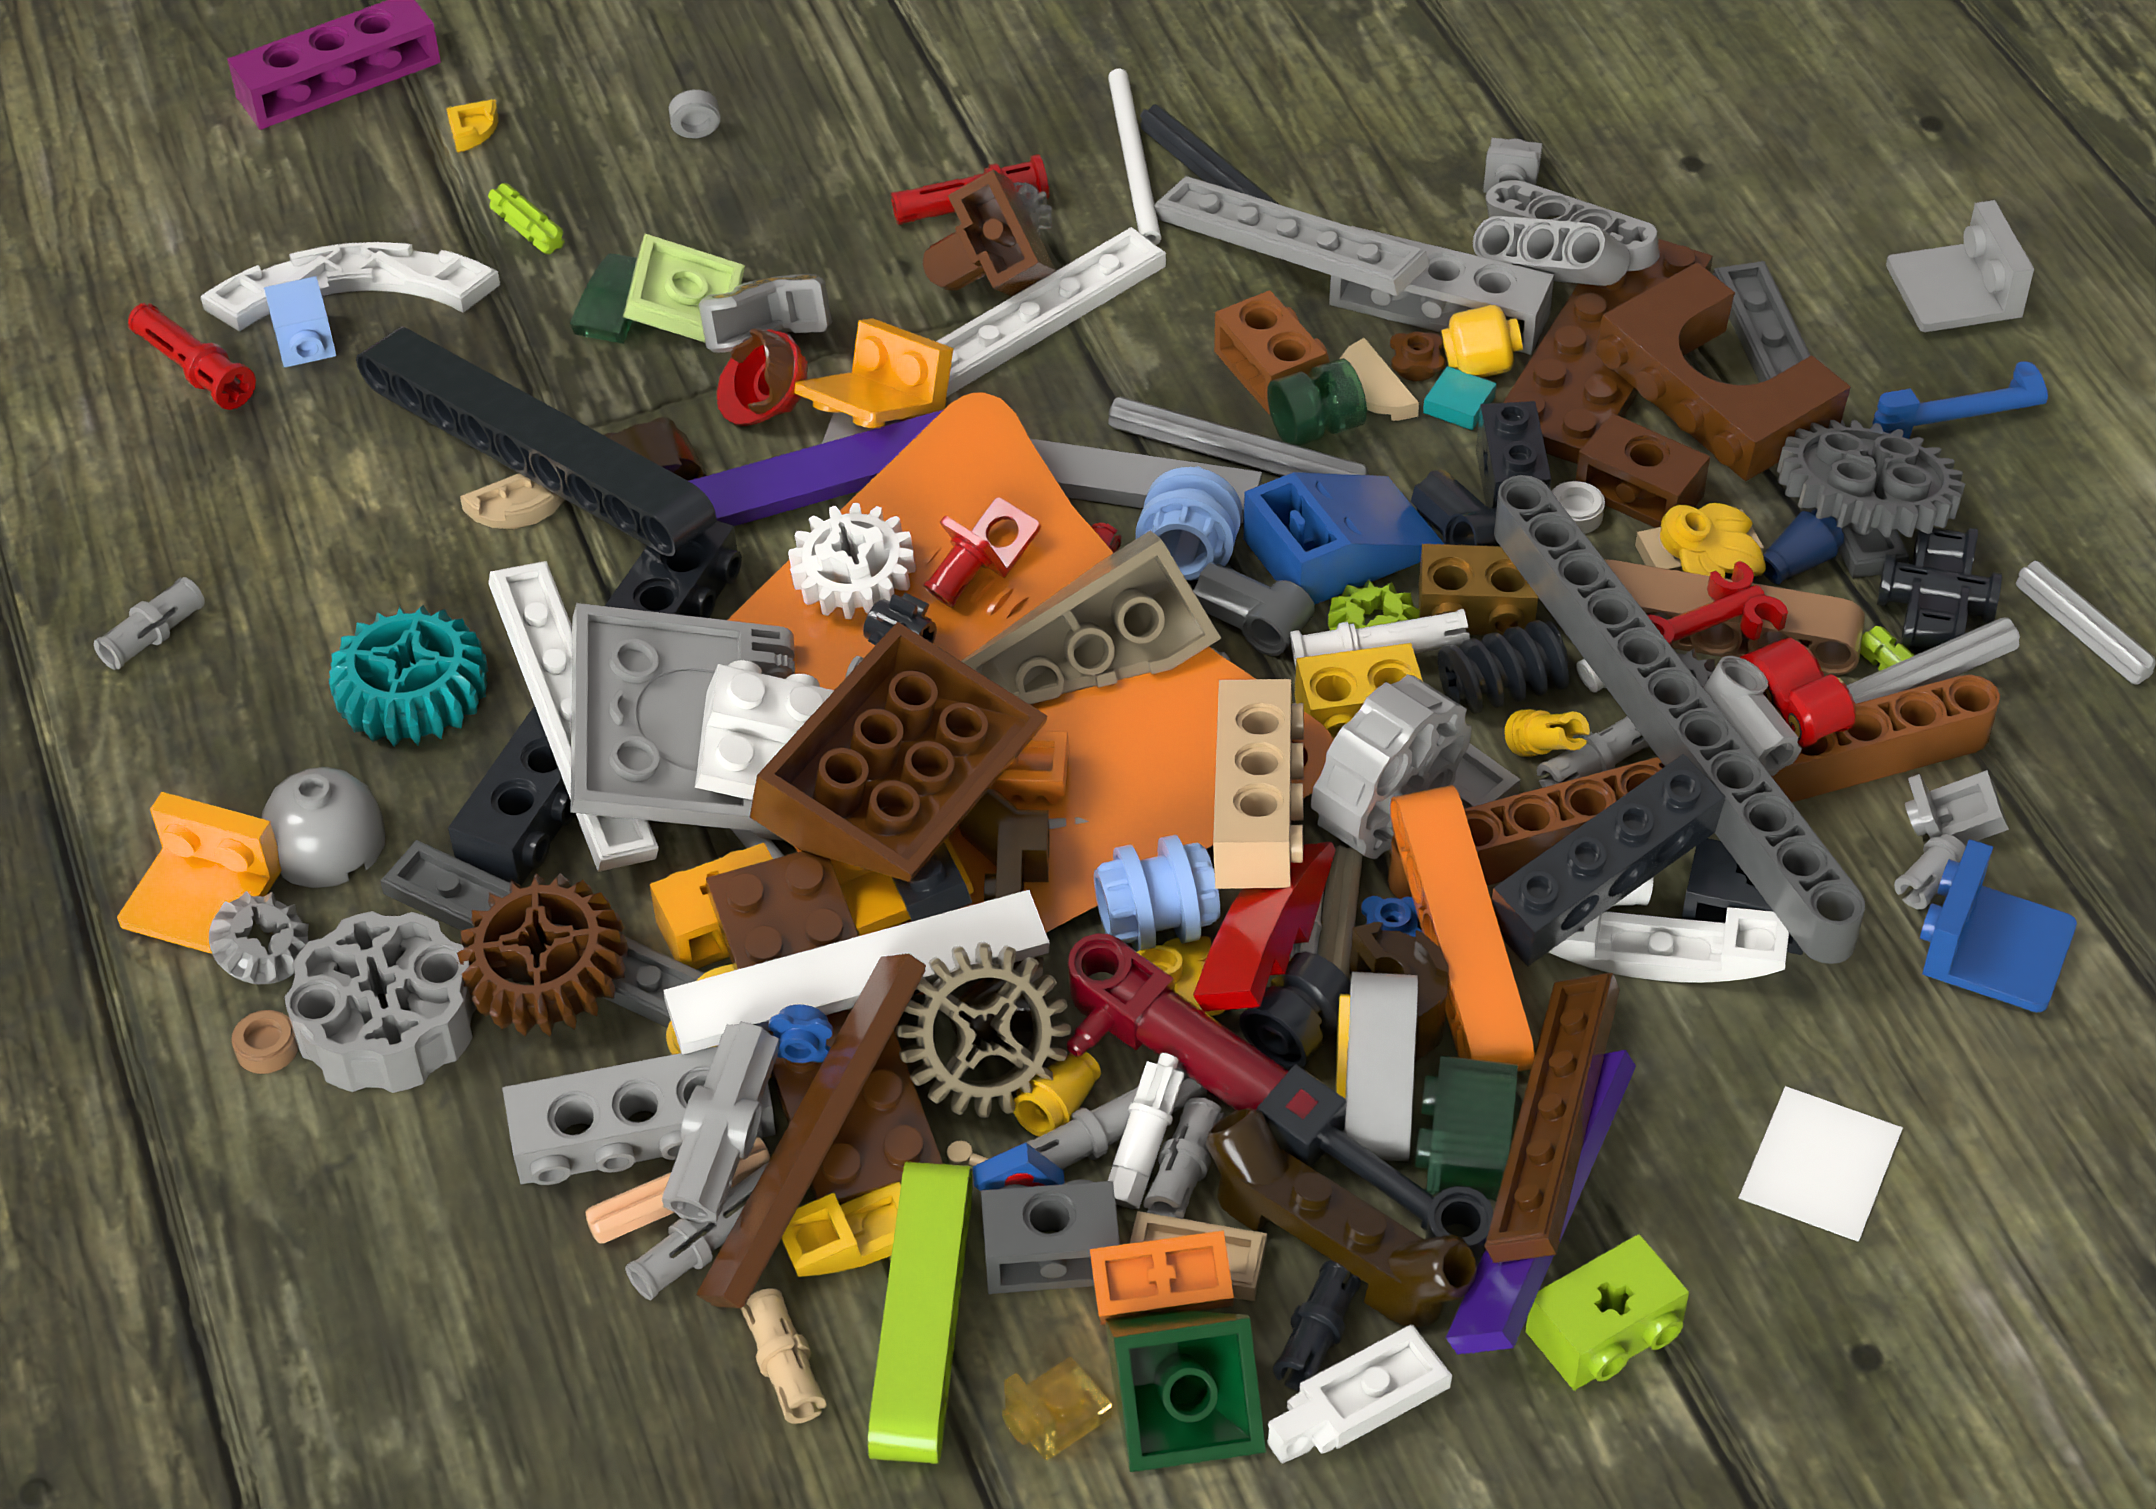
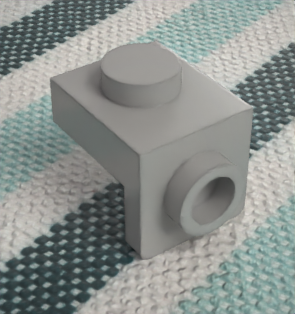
[1905,770,2009,845]

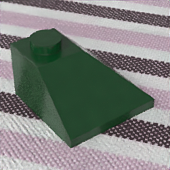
[1105,1310,1266,1472]

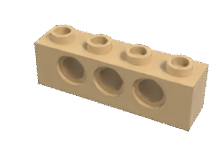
[1213,679,1304,889]

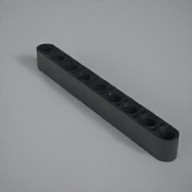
[356,327,717,556]

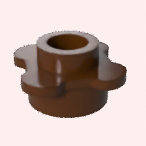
[1390,332,1445,381]

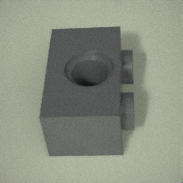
[981,1180,1120,1294]

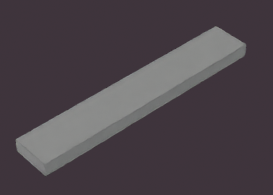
[1154,176,1430,296]

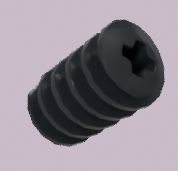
[1438,620,1569,714]

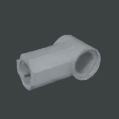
[1703,656,1802,776]

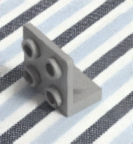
[1886,200,2034,332]

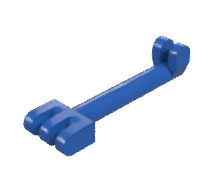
[1871,361,2048,439]

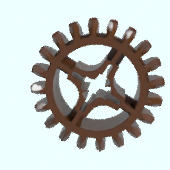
[457,873,628,1036]

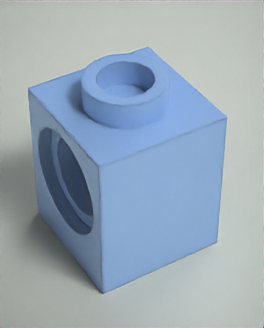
[264,276,336,368]

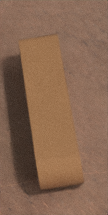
[1605,560,1865,675]

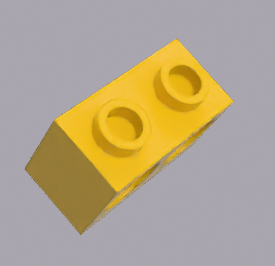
[1295,643,1423,739]

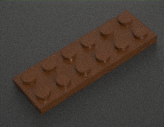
[1503,239,1713,464]
[706,851,943,1205]

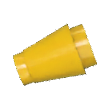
[1014,1052,1101,1137]

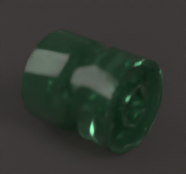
[1267,358,1367,446]

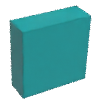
[1423,366,1497,430]

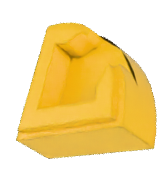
[446,99,498,153]

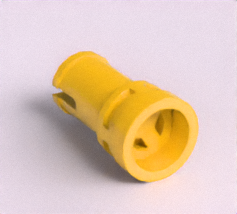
[1505,709,1590,757]

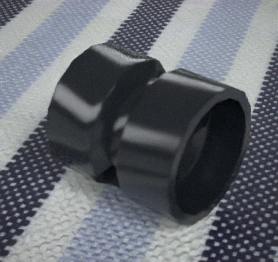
[1240,951,1351,1071]

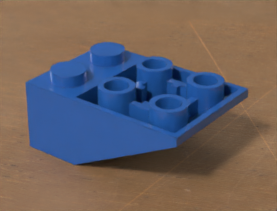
[1243,472,1444,605]

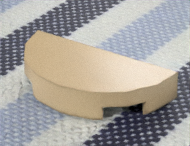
[1337,338,1419,421]
[460,473,565,529]

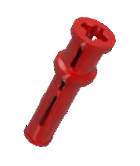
[891,154,1049,225]
[128,303,256,410]

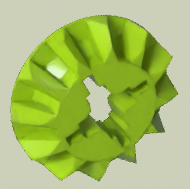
[1328,579,1420,631]

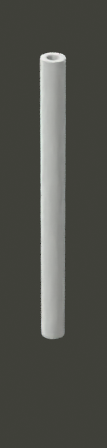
[1108,69,1161,245]

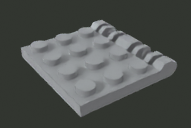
[570,603,795,840]

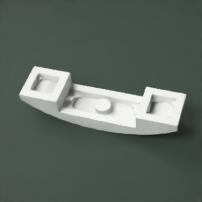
[1549,907,1789,982]

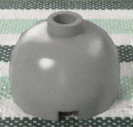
[262,767,385,888]

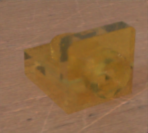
[1002,1356,1112,1461]

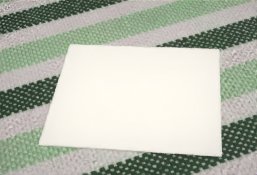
[1739,1086,1903,1242]

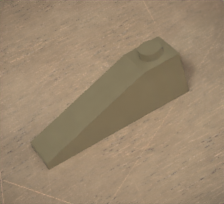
[961,530,1221,704]

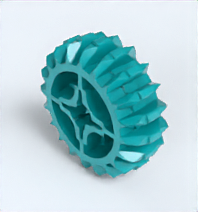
[329,605,488,747]

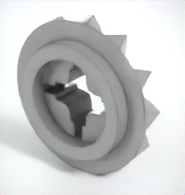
[209,891,309,984]

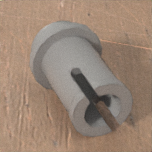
[1894,834,1966,909]

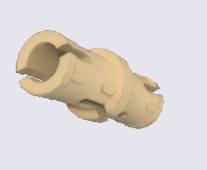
[741,1288,826,1424]

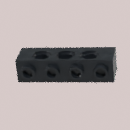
[1491,754,1725,966]

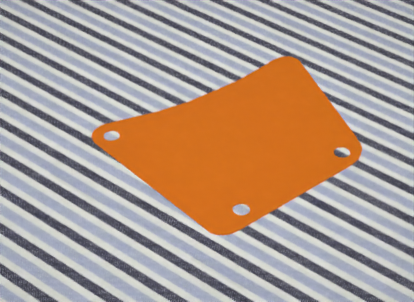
[728,392,1334,995]

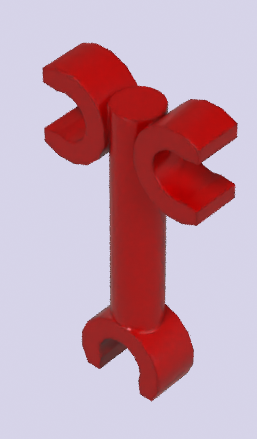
[1647,561,1788,647]

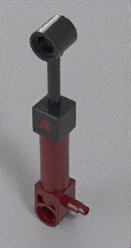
[1067,933,1494,1267]

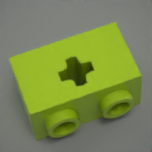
[1525,1234,1689,1391]

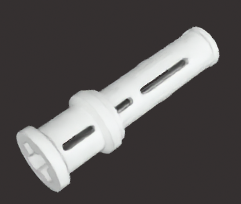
[1290,609,1470,669]

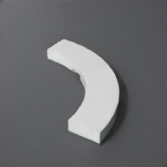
[200,242,500,332]

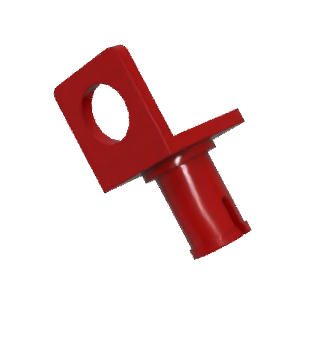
[923,498,1041,608]

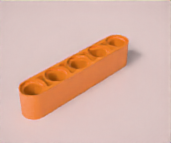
[1390,785,1534,1082]

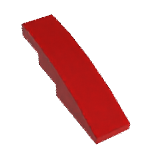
[1193,842,1336,1012]

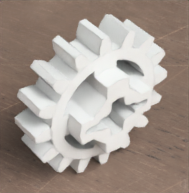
[788,503,916,619]

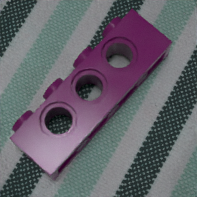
[227,0,441,130]

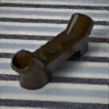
[950,789,1050,1046]
[1205,1108,1477,1327]

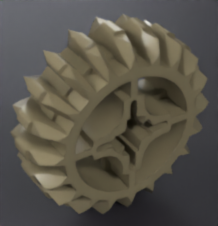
[896,942,1071,1117]

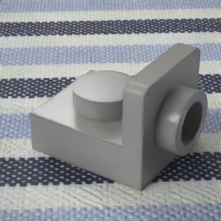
[1483,138,1542,193]

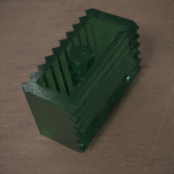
[1415,1055,1518,1202]

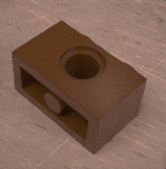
[1576,413,1710,528]

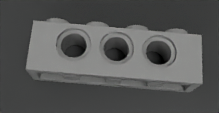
[1329,226,1554,355]
[502,1046,776,1185]

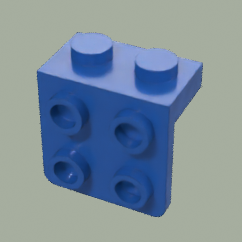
[1920,839,2077,1012]

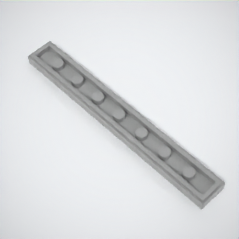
[822,412,1262,523]

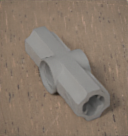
[662,1021,780,1224]

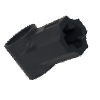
[1410,470,1501,547]

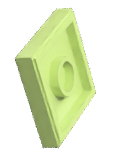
[623,234,745,342]

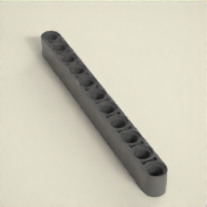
[1494,475,1865,964]

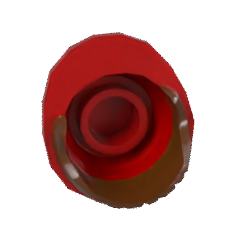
[716,329,808,426]

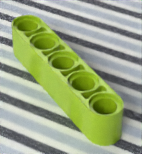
[868,1162,973,1464]

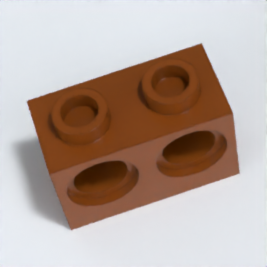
[1214,290,1329,415]

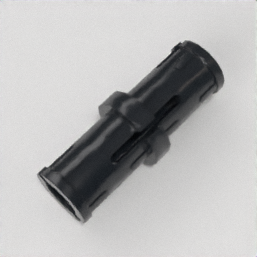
[1273,1260,1362,1391]

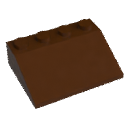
[750,621,1048,882]

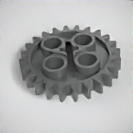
[1777,420,1965,537]

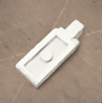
[1267,1325,1452,1464]

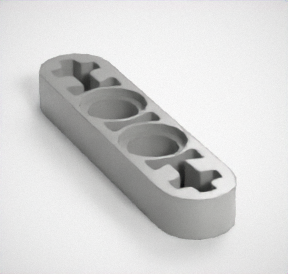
[1486,180,1660,271]

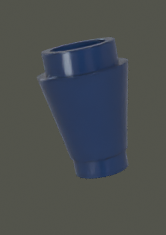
[1763,508,1844,585]

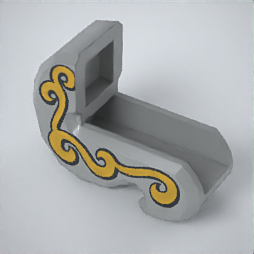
[699,274,832,353]

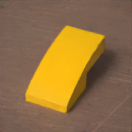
[781,1182,901,1277]

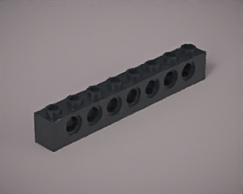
[448,521,742,886]

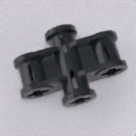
[1877,527,2002,651]

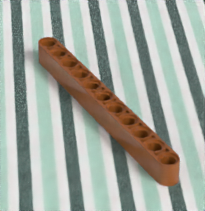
[1388,675,2000,899]

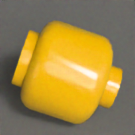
[1441,305,1523,378]

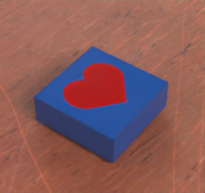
[972,1143,1065,1191]

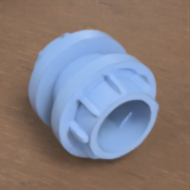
[1136,466,1242,581]
[1094,835,1220,952]

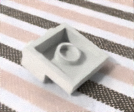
[695,660,834,800]

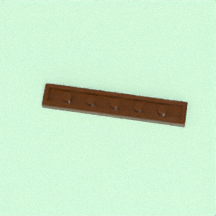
[696,953,927,1308]
[1485,973,1620,1263]

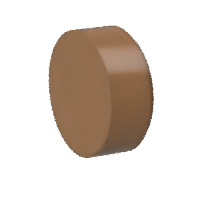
[232,1010,298,1074]

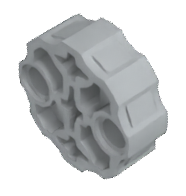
[1311,674,1472,859]
[285,911,476,1093]

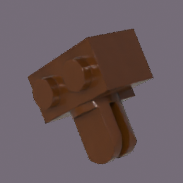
[923,170,1056,296]

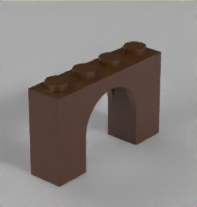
[1595,262,1851,482]

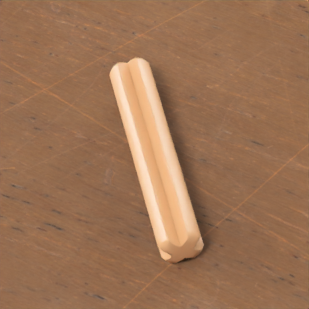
[586,1137,771,1243]

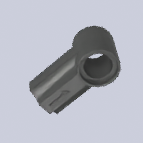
[1193,562,1315,656]

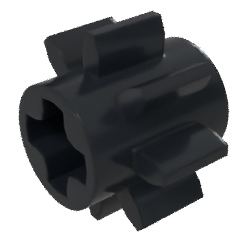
[863,593,937,646]

